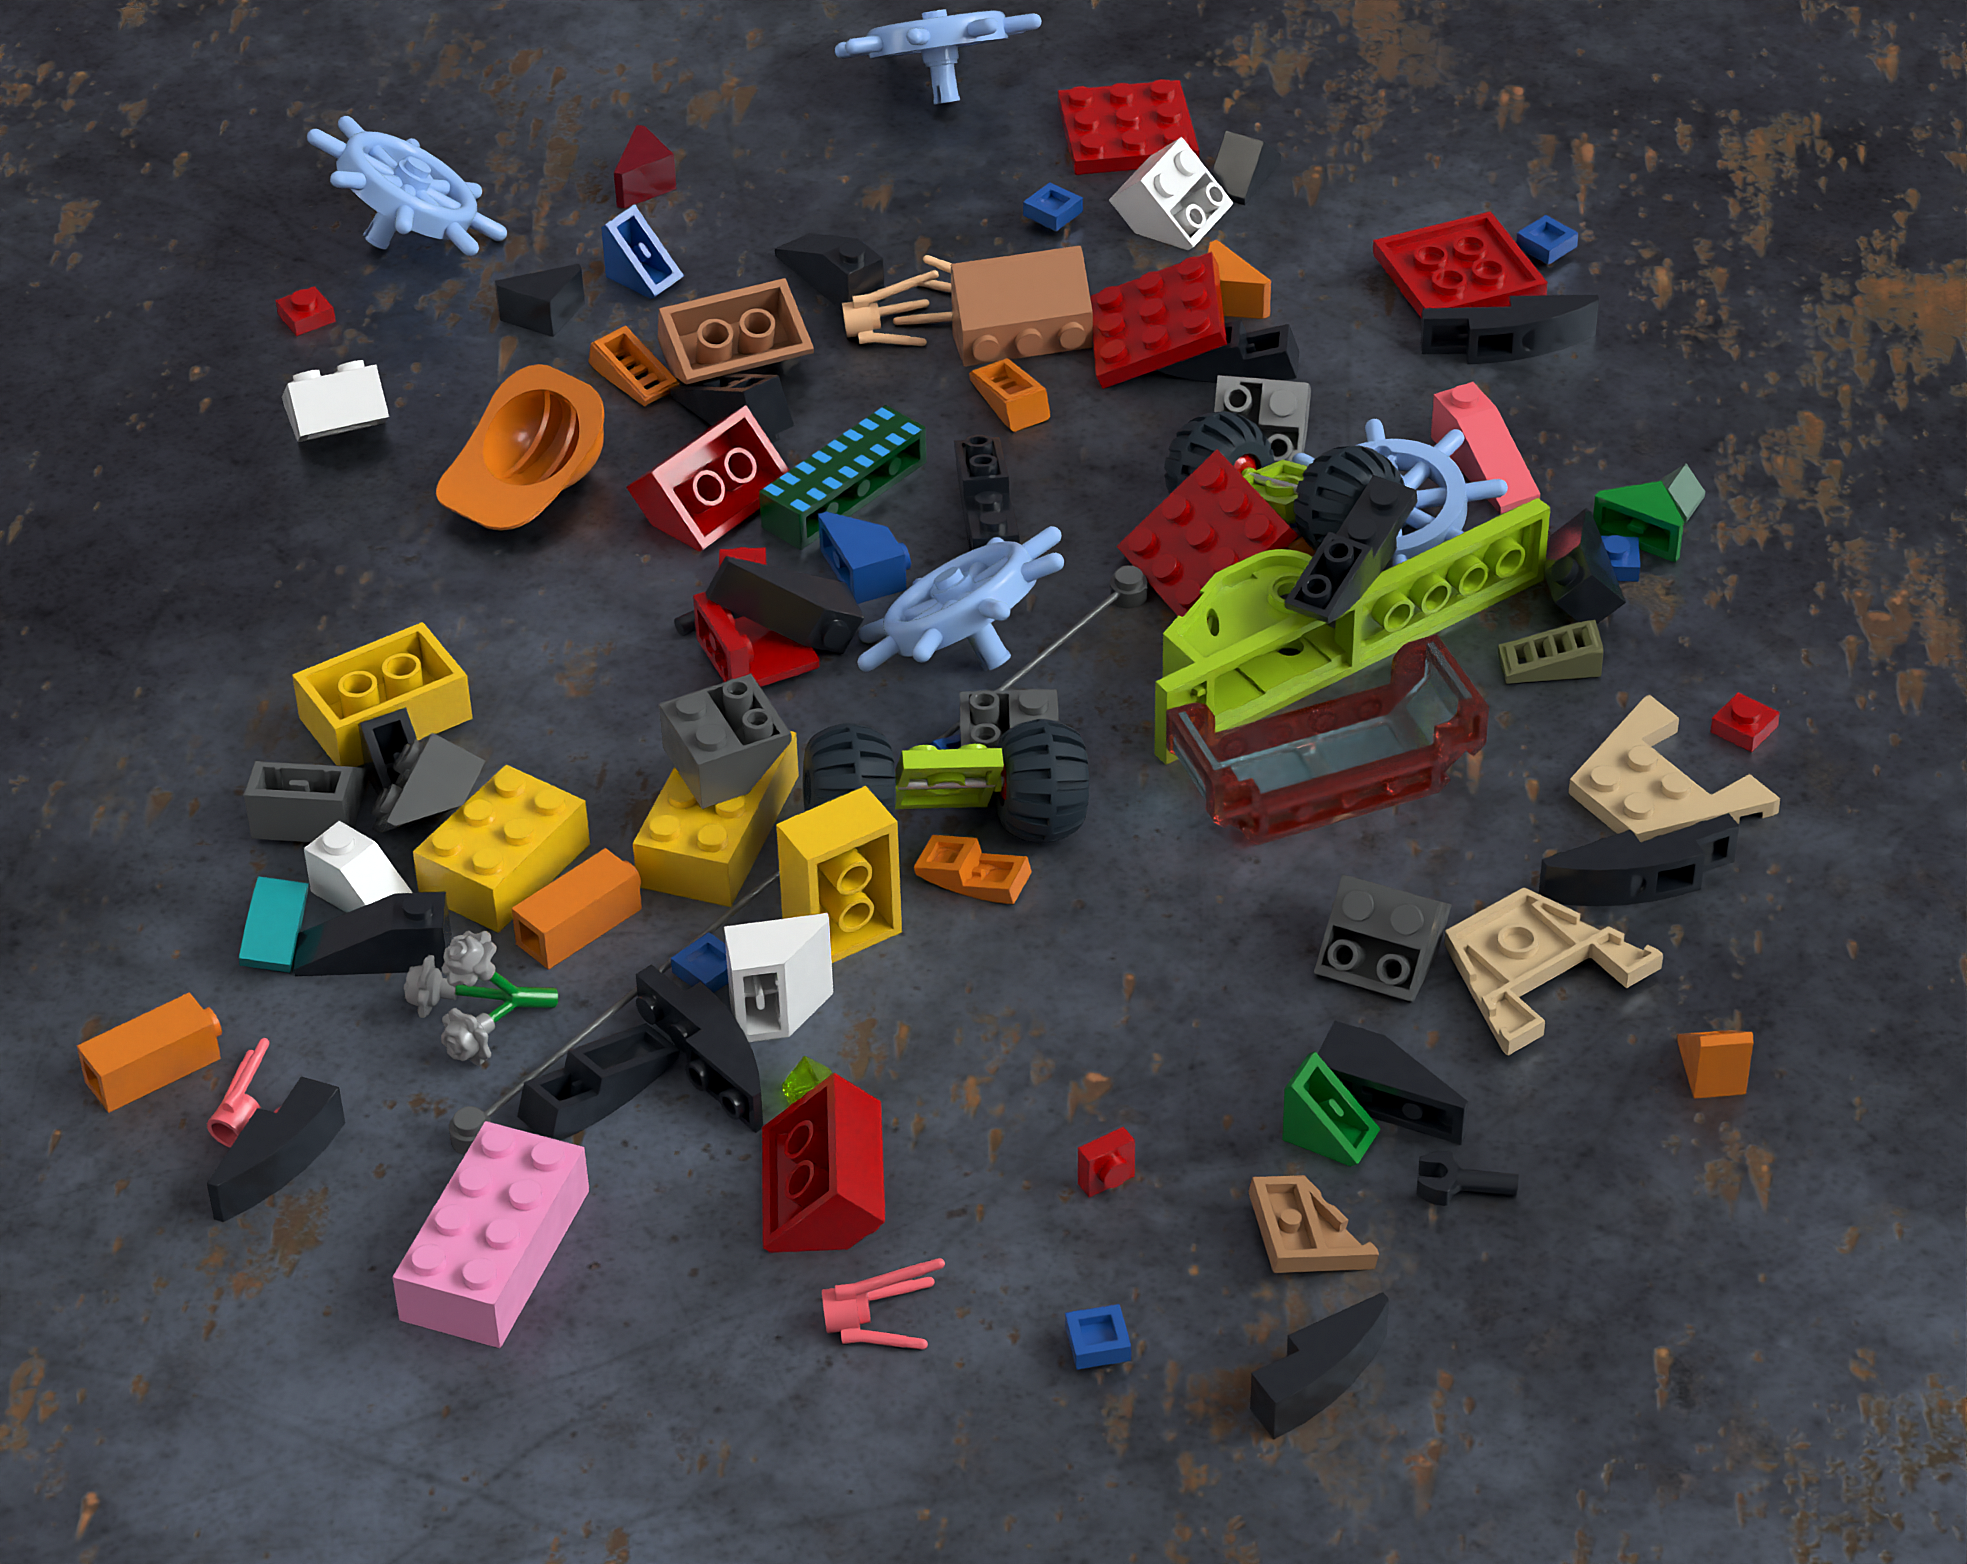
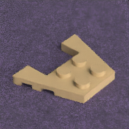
[1569,695,1780,842]
[1444,887,1663,1055]

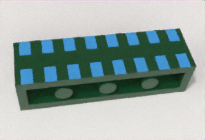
[759,405,927,550]

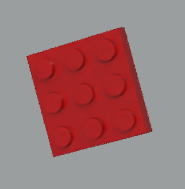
[1058,79,1200,175]
[1373,211,1548,319]
[1090,251,1227,389]
[1116,449,1299,623]

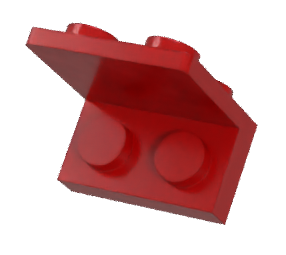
[693,591,820,687]

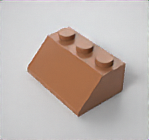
[951,246,1093,366]
[657,278,814,384]

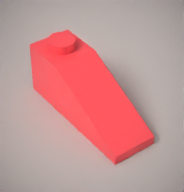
[1431,382,1540,514]

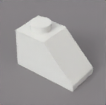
[304,821,413,913]

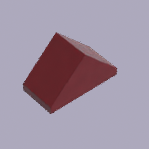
[614,125,677,208]

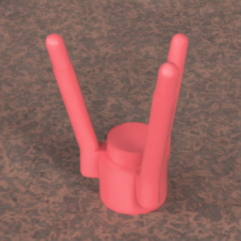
[207,1038,282,1148]
[822,1258,945,1350]

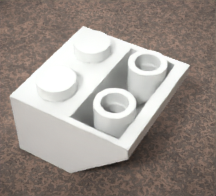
[1109,137,1233,250]
[282,360,389,442]
[724,913,833,1042]

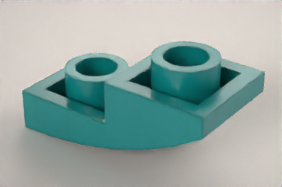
[239,876,309,973]

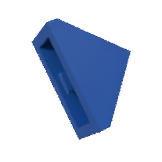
[601,204,684,299]

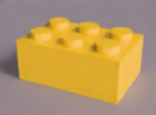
[292,622,473,767]
[413,764,590,933]
[776,786,902,963]

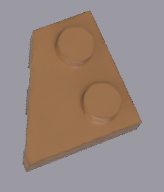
[1248,1175,1379,1273]

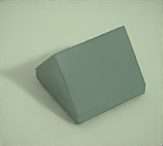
[1661,463,1705,523]

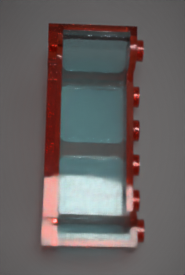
[1166,634,1489,845]

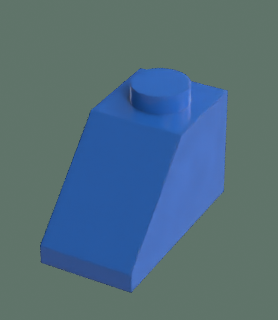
[818,512,911,604]

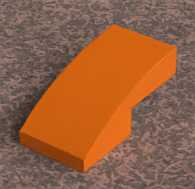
[914,835,1032,905]

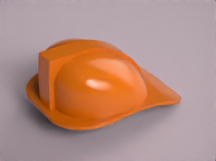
[436,364,604,530]

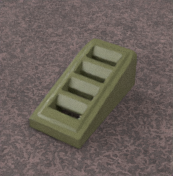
[1498,620,1603,684]

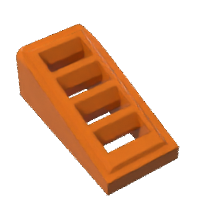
[588,325,680,406]
[969,358,1050,432]

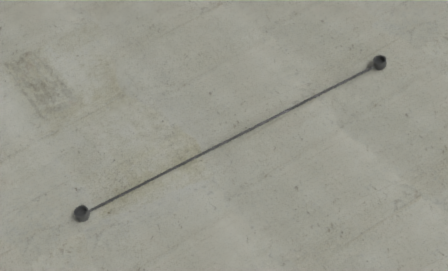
[449,566,1148,1155]

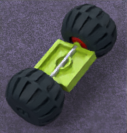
[1164,411,1405,551]
[803,719,1089,843]

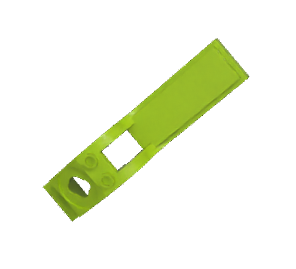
[1154,498,1550,765]

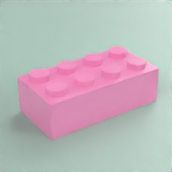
[392,1121,589,1348]

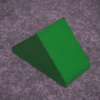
[1593,481,1684,563]
[1282,1051,1380,1167]

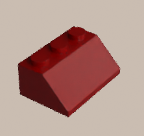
[626,405,790,551]
[762,1072,885,1253]

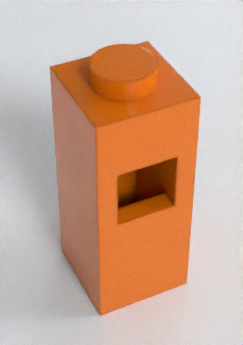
[512,848,642,970]
[77,992,222,1113]

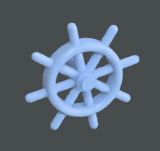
[835,9,1041,104]
[307,116,507,256]
[1288,419,1508,571]
[857,526,1064,672]

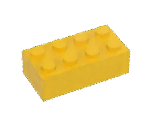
[633,731,799,907]

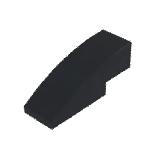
[1156,319,1299,383]
[517,1023,680,1141]
[207,1076,345,1222]
[1250,1292,1389,1439]

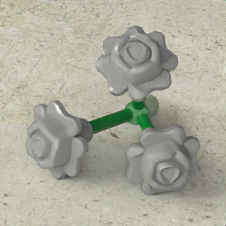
[404,931,558,1066]

